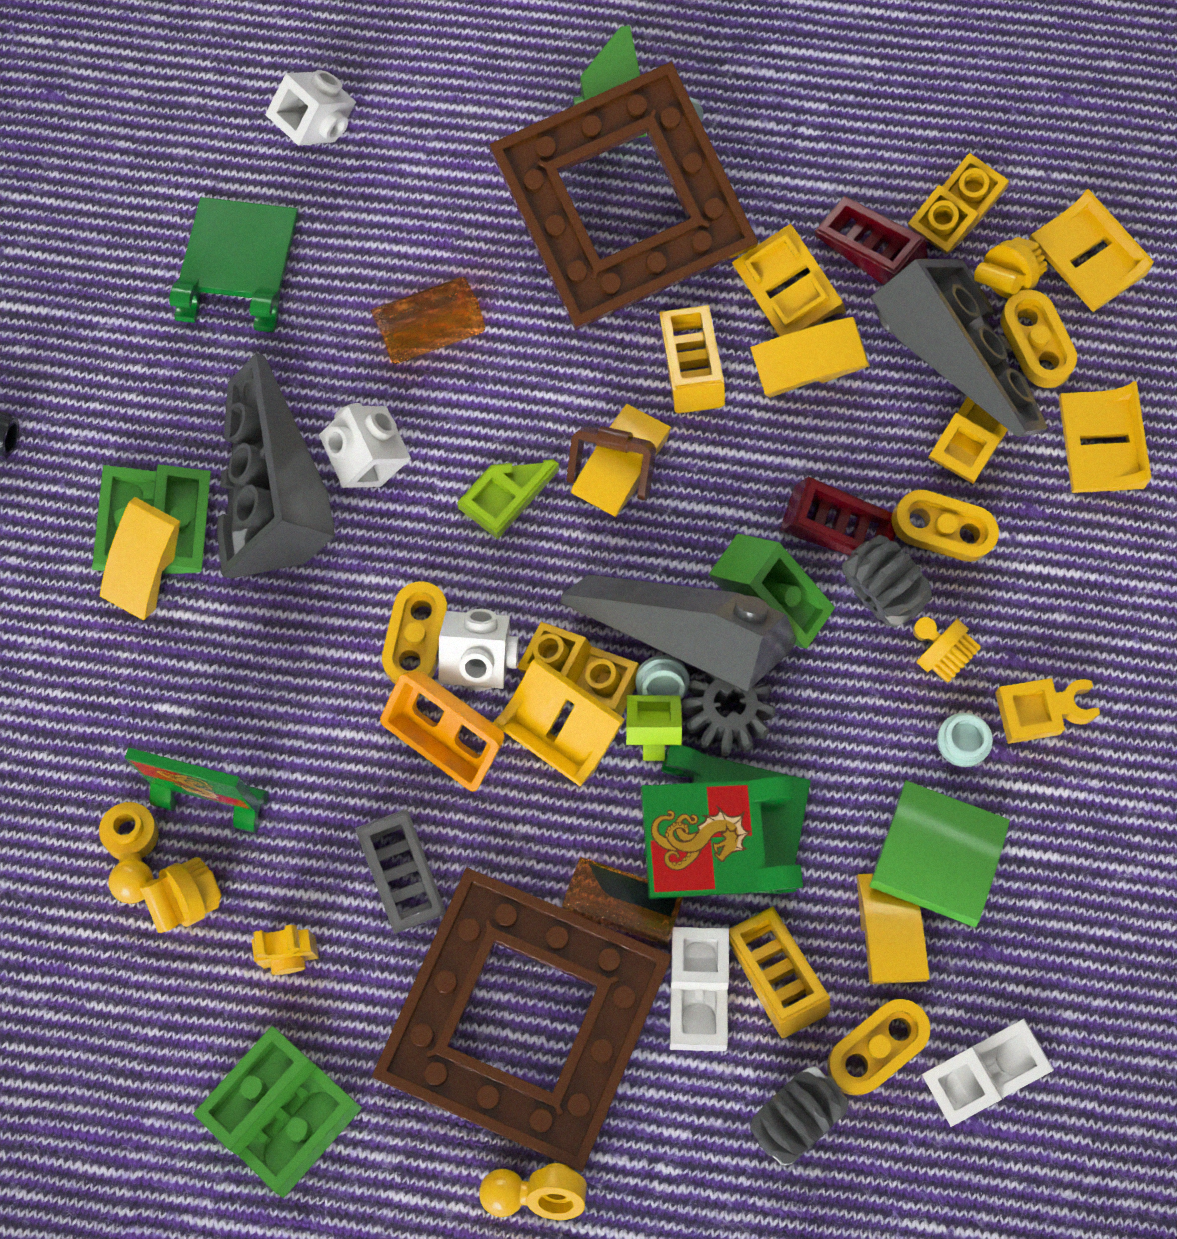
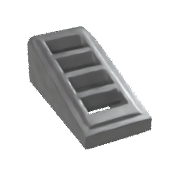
[355,809,446,934]

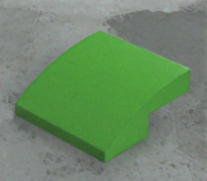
[92,464,211,574]
[869,780,1010,928]
[193,1026,362,1198]

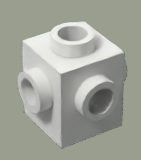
[265,70,356,146]
[319,403,411,488]
[438,609,519,691]

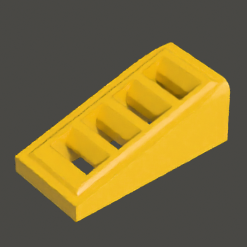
[659,305,725,413]
[729,906,830,1038]

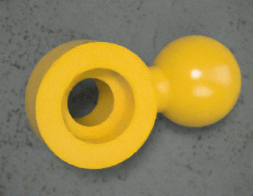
[99,802,159,904]
[479,1163,587,1220]

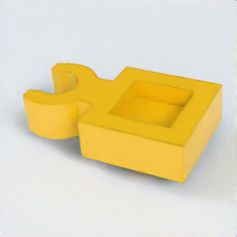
[995,678,1100,744]
[251,925,319,975]

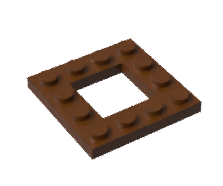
[489,61,759,331]
[371,867,672,1172]

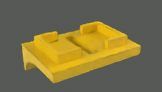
[1029,189,1154,312]
[732,223,846,337]
[1058,381,1151,493]
[493,657,625,786]

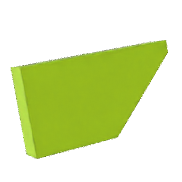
[457,459,559,539]

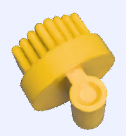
[974,237,1047,299]
[913,617,981,682]
[140,857,222,933]

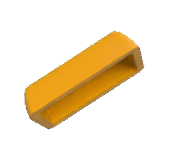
[380,671,505,792]

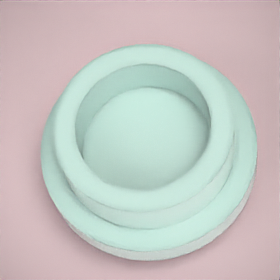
[635,655,690,699]
[937,713,993,767]

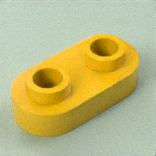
[1000,290,1077,388]
[892,490,999,562]
[382,581,448,684]
[827,999,930,1096]

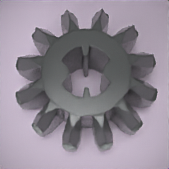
[842,535,932,628]
[682,672,775,756]
[750,1066,849,1166]

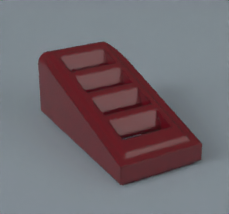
[815,195,928,285]
[780,476,896,556]

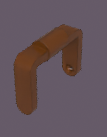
[566,426,656,501]

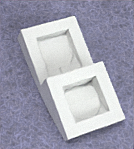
[670,927,729,1051]
[922,1018,1054,1127]

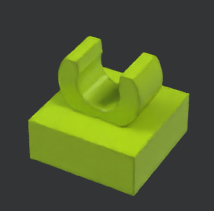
[626,695,682,761]

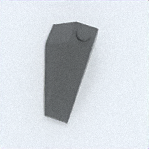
[871,259,1048,437]
[217,353,335,579]
[560,575,796,691]

